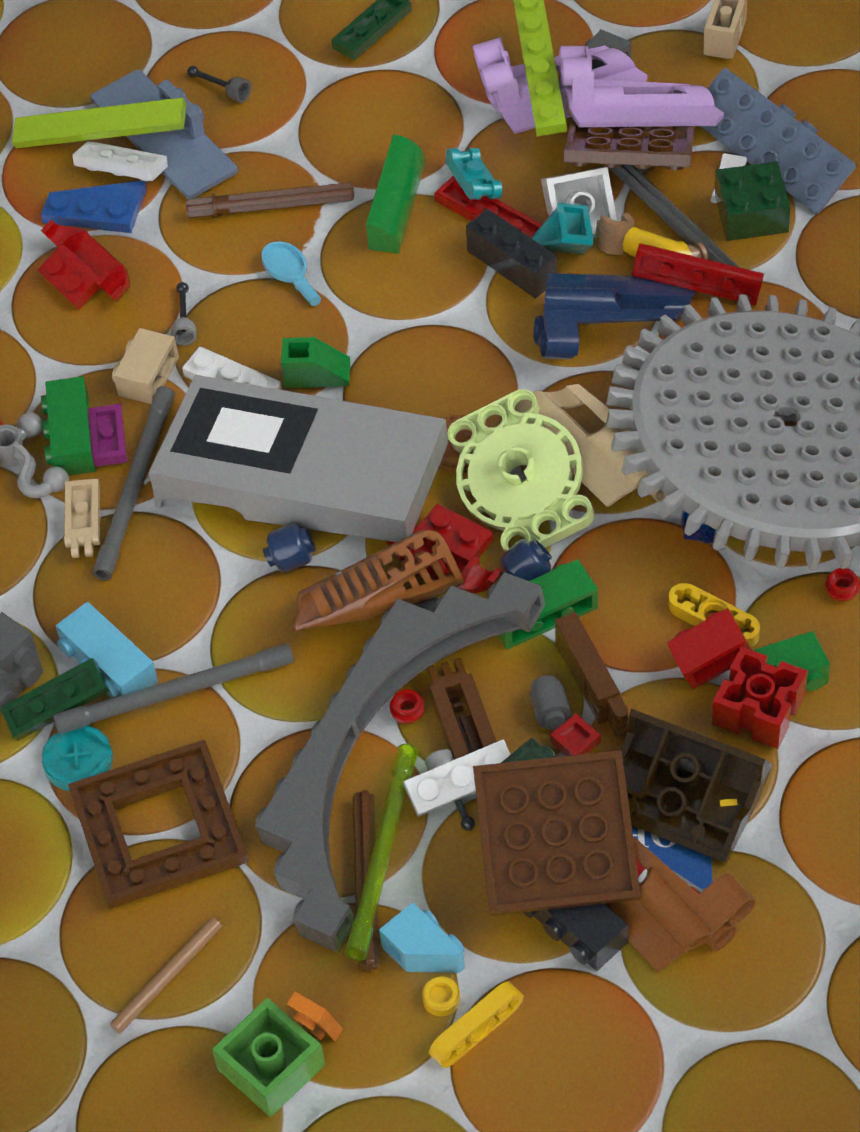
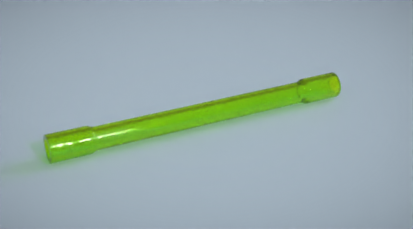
[345,744,418,961]

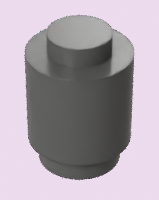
[529,675,571,730]

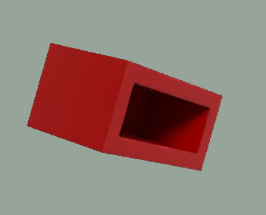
[666,608,752,690]

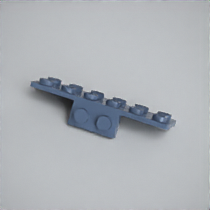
[700,68,856,214]
[90,69,238,199]

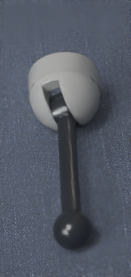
[171,282,197,346]
[425,749,475,831]

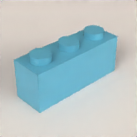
[55,601,158,698]

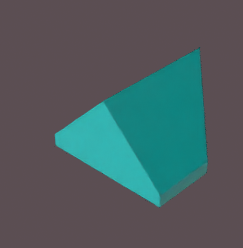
[532,203,593,254]

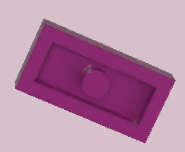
[88,404,128,467]

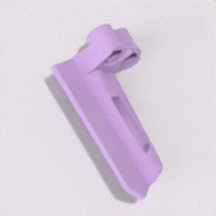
[472,37,648,134]
[559,46,724,127]

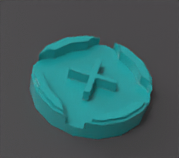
[42,726,113,791]

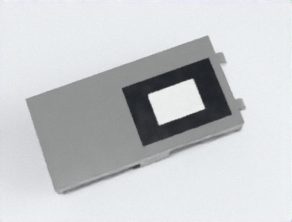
[144,375,448,542]

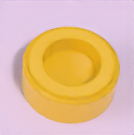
[422,976,461,1017]

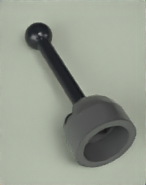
[187,66,251,103]

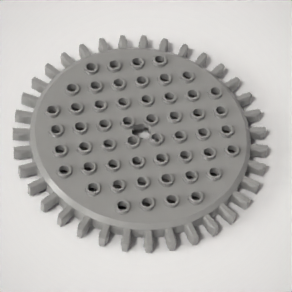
[606,294,860,570]

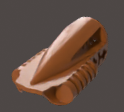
[290,530,464,631]

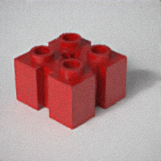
[712,646,808,749]

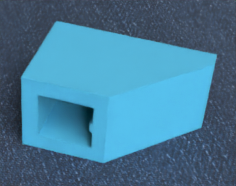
[379,902,465,973]

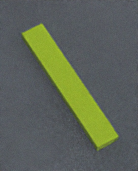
[12,98,187,149]

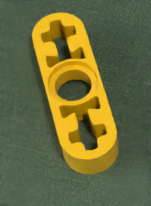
[668,583,760,648]
[429,981,524,1068]

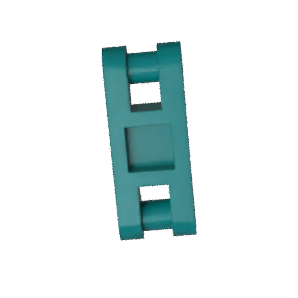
[445,148,502,200]

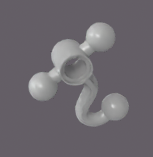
[0,412,69,498]

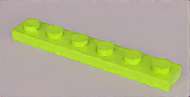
[513,0,567,137]

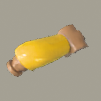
[595,213,708,260]

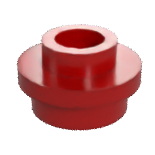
[825,568,860,601]
[389,689,425,724]

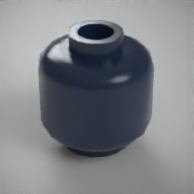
[263,523,316,573]
[501,538,552,581]

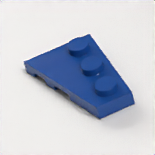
[41,181,147,233]

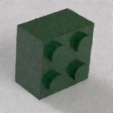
[715,161,790,241]

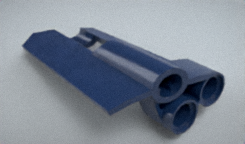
[533,273,697,359]

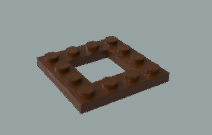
[68,739,249,909]

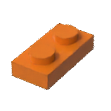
[287,991,343,1042]

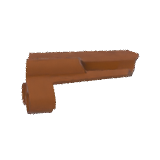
[605,836,756,972]

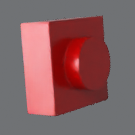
[550,714,601,756]

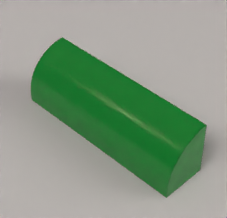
[366,134,425,253]

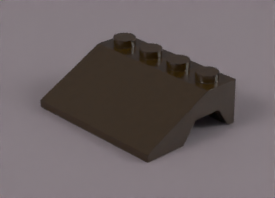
[621,708,773,863]

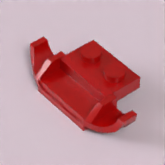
[37,220,130,310]
[386,503,502,593]

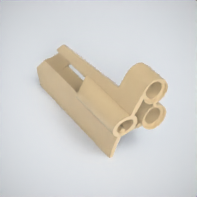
[515,384,677,507]

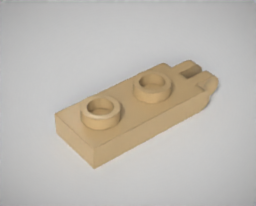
[64,478,100,558]

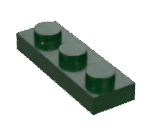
[331,0,412,61]
[0,658,110,741]

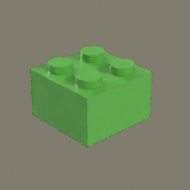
[212,997,325,1118]

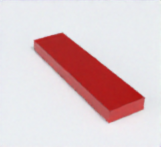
[434,175,543,238]
[632,243,764,306]

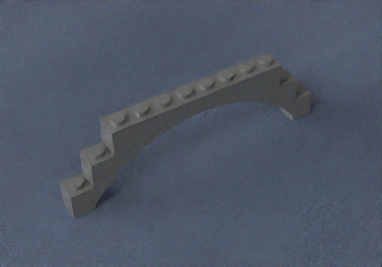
[255,572,545,953]

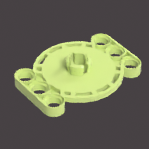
[447,389,595,553]

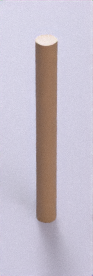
[110,917,222,1034]

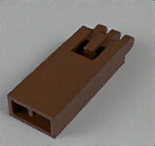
[555,612,628,736]
[427,658,497,760]

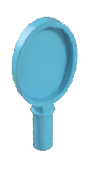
[262,241,321,306]

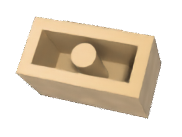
[704,0,747,60]
[112,328,179,404]

